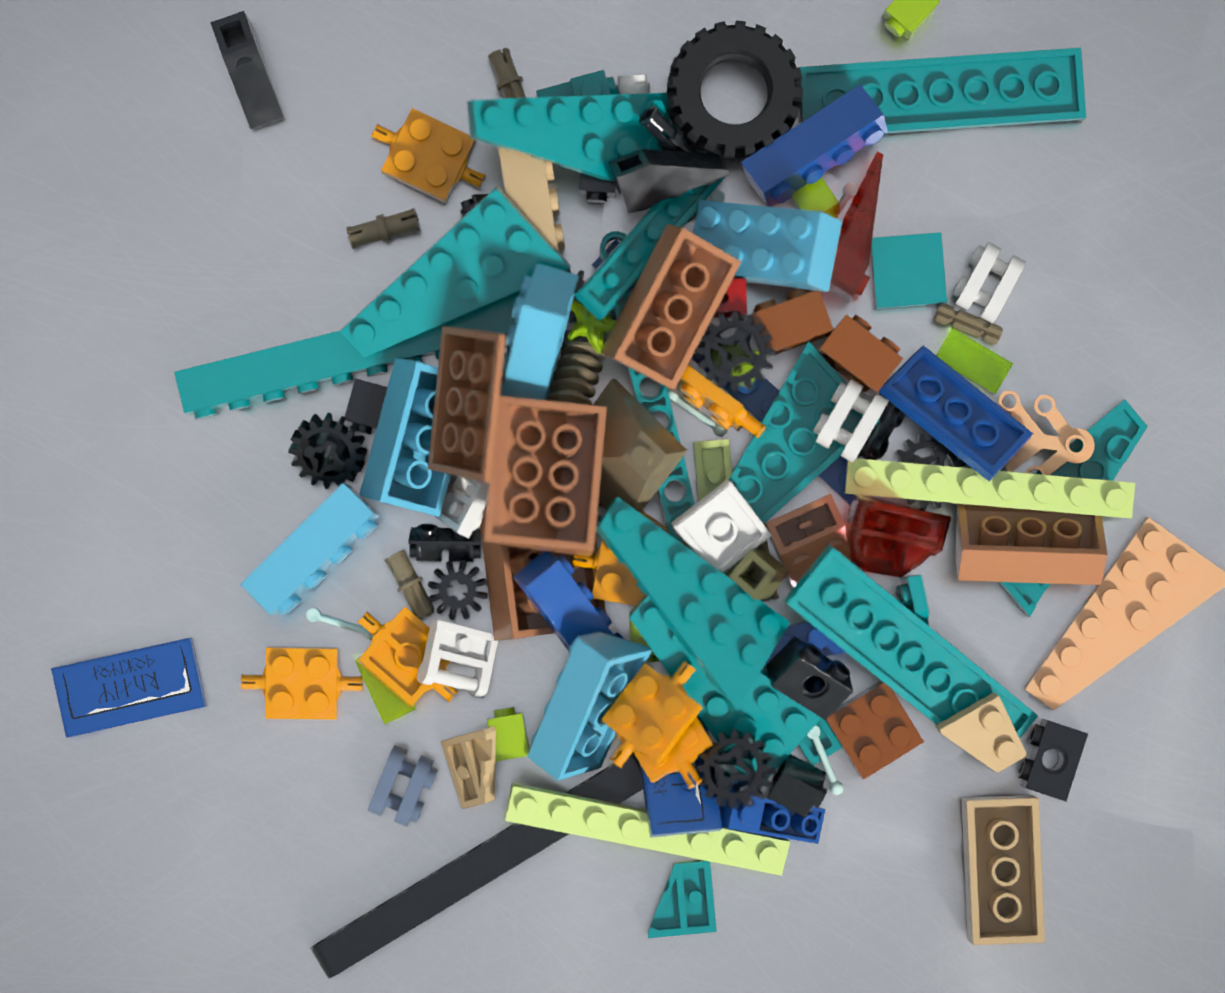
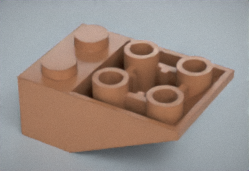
[764,494,864,589]

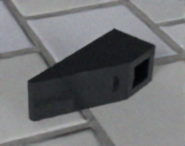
[210,11,284,130]
[608,149,729,213]

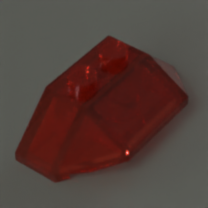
[845,494,951,577]

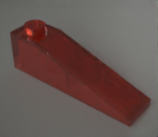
[829,151,884,301]

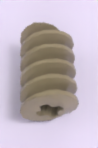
[546,341,606,405]

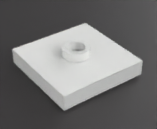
[671,479,772,574]

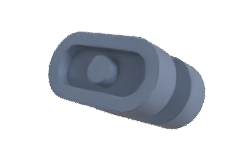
[367,745,438,827]

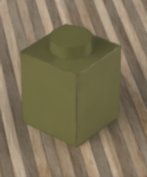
[729,549,790,600]

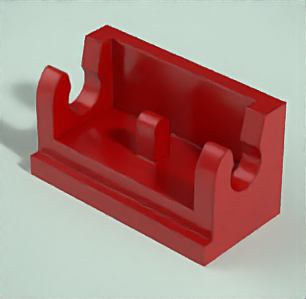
[713,278,747,321]

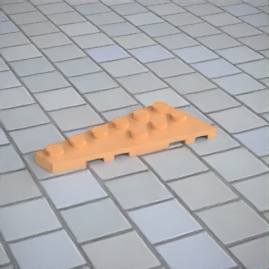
[1023,517,1225,710]

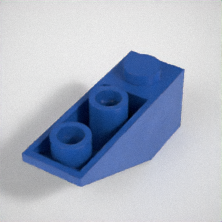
[719,791,825,844]

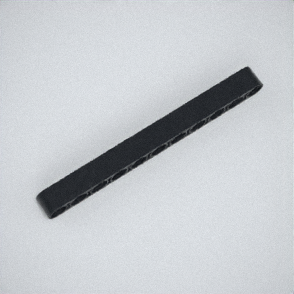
[310,752,643,979]

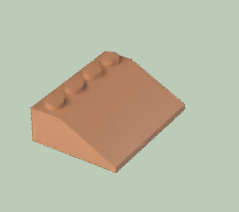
[428,326,506,483]
[484,396,607,556]
[480,504,606,641]

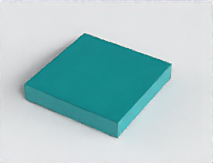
[870,232,947,309]

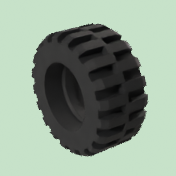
[667,20,803,163]

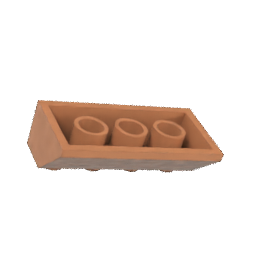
[601,224,741,390]
[955,503,1108,585]

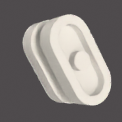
[952,242,1026,324]
[813,379,889,463]

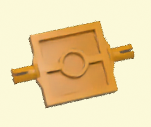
[371,108,486,203]
[679,365,766,438]
[572,539,646,606]
[357,606,458,707]
[241,646,363,720]
[601,661,703,768]
[633,716,714,789]

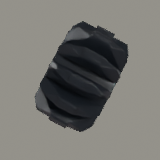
[428,560,488,620]

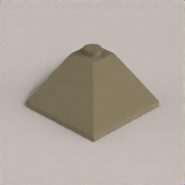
[593,379,688,513]

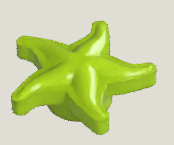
[568,300,617,354]

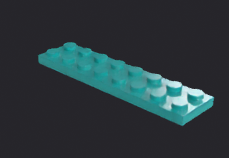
[800,47,1087,134]
[783,545,1038,739]

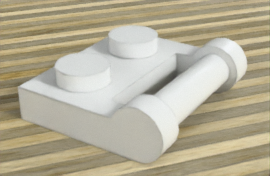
[433,475,489,538]
[417,620,498,698]

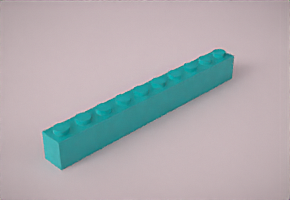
[174,290,521,420]

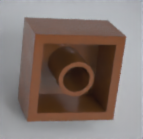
[751,289,834,358]
[817,314,903,397]
[826,681,924,780]

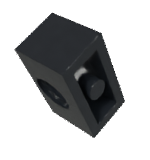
[767,637,854,720]
[1018,718,1088,802]

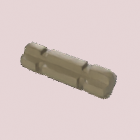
[934,303,1003,345]

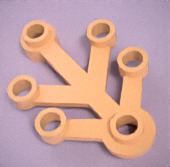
[998,390,1095,475]

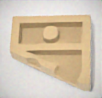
[935,693,1027,773]
[440,726,496,809]

